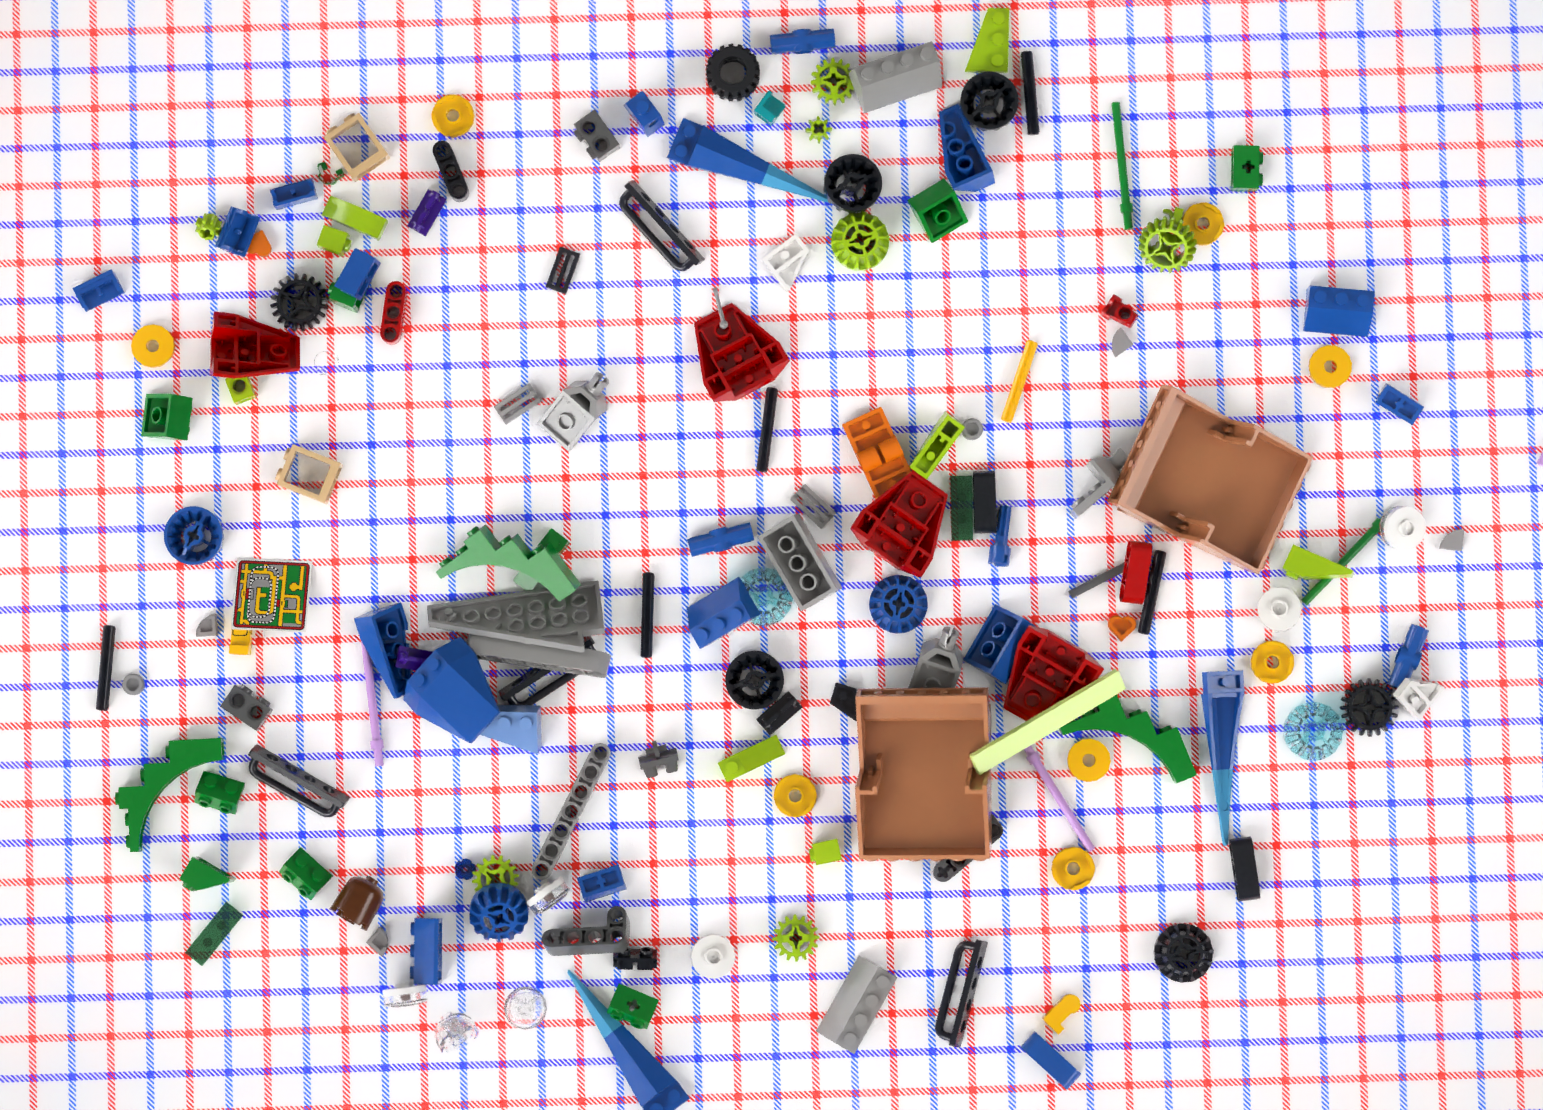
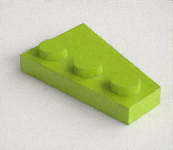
[965,8,1010,73]

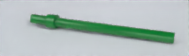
[1111,102,1133,230]
[1301,507,1394,606]

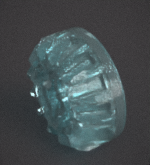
[740,567,793,626]
[1283,702,1344,761]

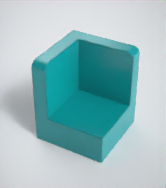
[754,90,786,127]

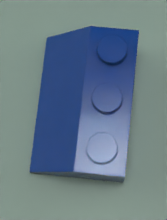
[1303,285,1375,337]
[687,577,761,649]
[963,604,1036,684]
[410,918,443,985]

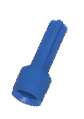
[988,505,1011,567]

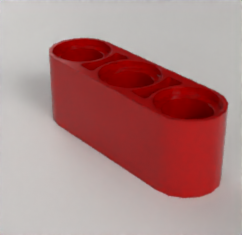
[380,281,407,345]
[1119,540,1152,605]

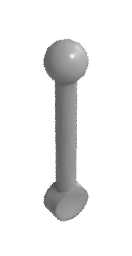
[713,287,728,329]

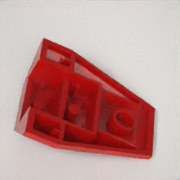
[694,303,790,402]
[210,311,300,379]
[850,470,948,578]
[1003,625,1104,721]

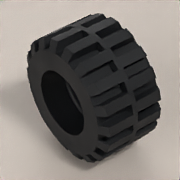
[706,44,760,102]

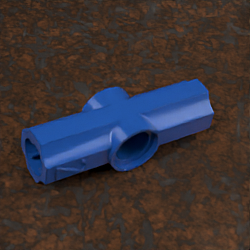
[770,28,836,54]
[687,522,754,557]
[1387,624,1429,689]

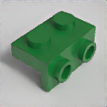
[194,770,245,815]
[279,847,333,900]

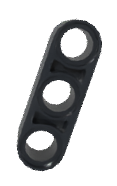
[432,140,469,203]
[973,471,997,534]
[1229,836,1260,902]

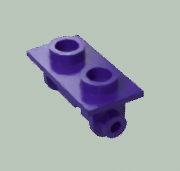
[407,189,447,237]
[395,646,433,671]

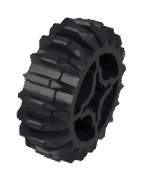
[270,273,329,332]
[1339,678,1399,737]

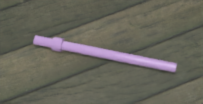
[361,641,384,767]
[1023,745,1095,853]

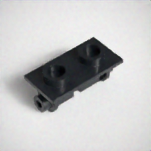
[756,691,803,735]
[613,947,657,970]

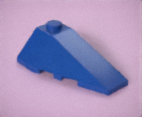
[939,104,995,192]
[354,602,411,699]

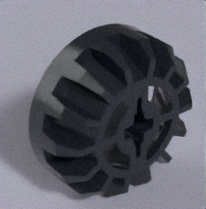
[960,72,1019,132]
[823,154,882,214]
[725,651,784,710]
[1153,923,1214,983]

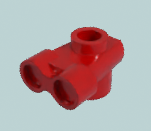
[1100,294,1139,328]

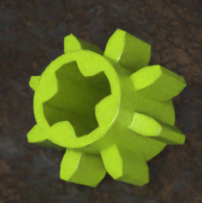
[805,116,832,144]
[195,213,222,240]

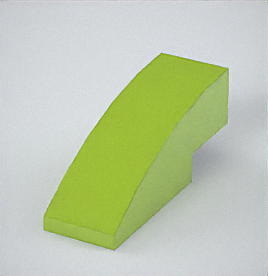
[321,196,388,241]

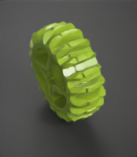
[1138,216,1197,274]

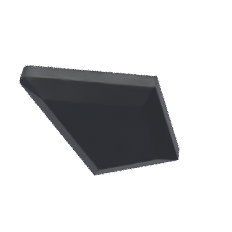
[830,683,857,721]

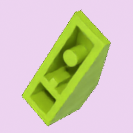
[909,411,965,479]
[1283,544,1354,581]
[718,735,785,782]

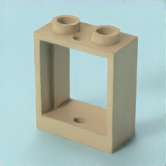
[324,113,390,182]
[275,444,343,505]

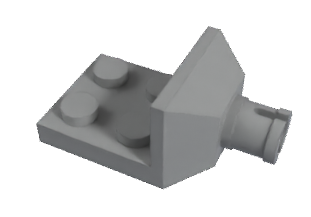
[536,372,609,452]
[1070,448,1128,519]
[908,627,964,688]

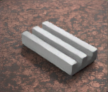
[494,383,542,425]
[790,484,836,529]

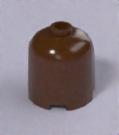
[329,875,384,931]

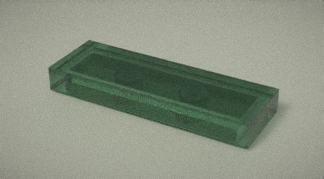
[950,476,973,541]
[185,901,244,966]

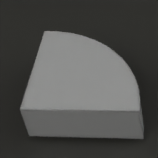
[1112,327,1134,358]
[1439,529,1464,551]
[196,614,218,637]
[366,926,388,957]

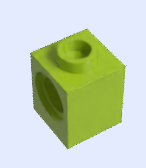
[317,225,352,256]
[225,377,257,405]
[808,839,842,865]

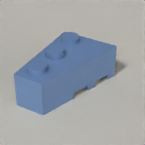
[480,705,542,754]

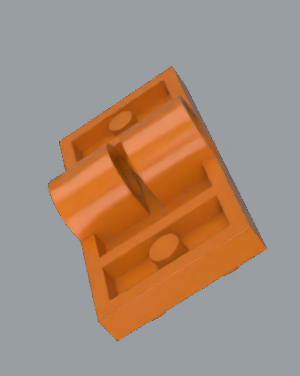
[842,407,911,499]

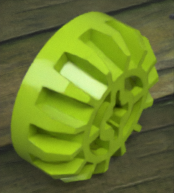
[831,211,889,271]

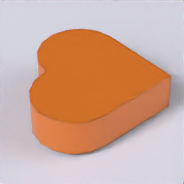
[247,230,272,257]
[1107,615,1136,642]

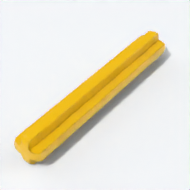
[1001,340,1038,423]

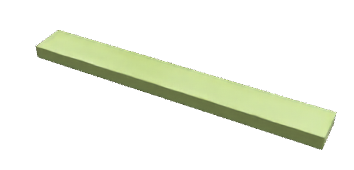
[969,669,1126,775]

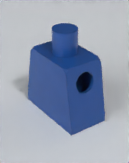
[623,91,665,137]

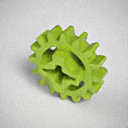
[810,58,855,106]
[472,855,519,891]
[772,914,819,962]

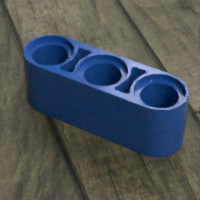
[1020,1031,1081,1090]

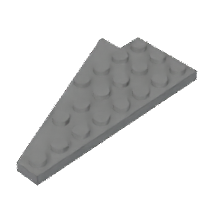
[427,580,605,652]

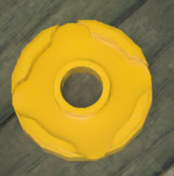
[431,94,475,138]
[1182,202,1224,246]
[131,324,175,368]
[1308,345,1352,388]
[1250,641,1294,684]
[1067,739,1111,782]
[774,774,817,817]
[1051,847,1095,890]

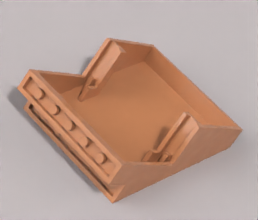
[1107,384,1313,574]
[855,687,992,862]

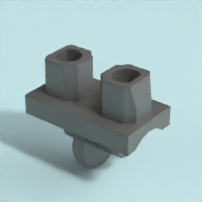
[638,740,679,778]

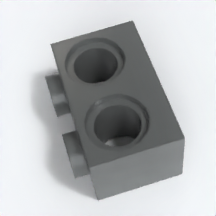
[573,109,620,162]
[220,684,273,731]

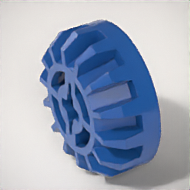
[164,506,224,565]
[869,575,928,634]
[469,883,528,943]

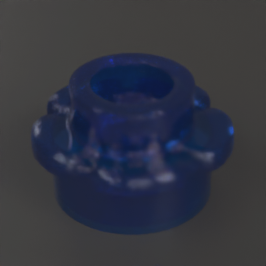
[455,859,476,880]

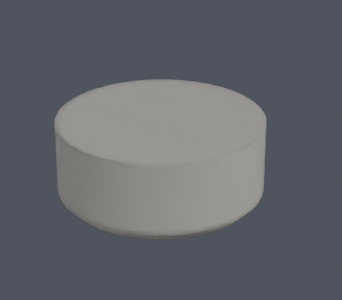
[961,418,983,440]
[122,674,145,695]

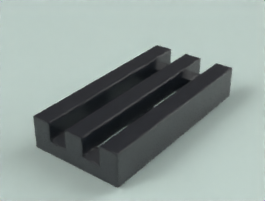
[546,247,581,295]

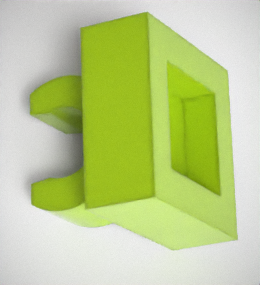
[1161,207,1184,223]

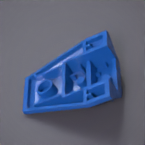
[403,637,500,744]

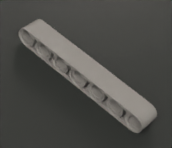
[467,634,611,678]
[532,743,611,880]

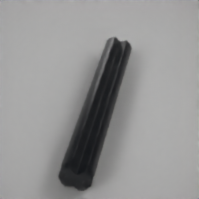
[1021,51,1040,136]
[756,387,778,473]
[1138,550,1166,635]
[640,572,655,658]
[96,625,116,711]

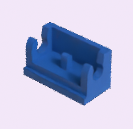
[270,178,318,210]
[215,206,260,257]
[334,248,381,301]
[72,269,125,312]
[1375,383,1424,425]
[577,864,627,902]

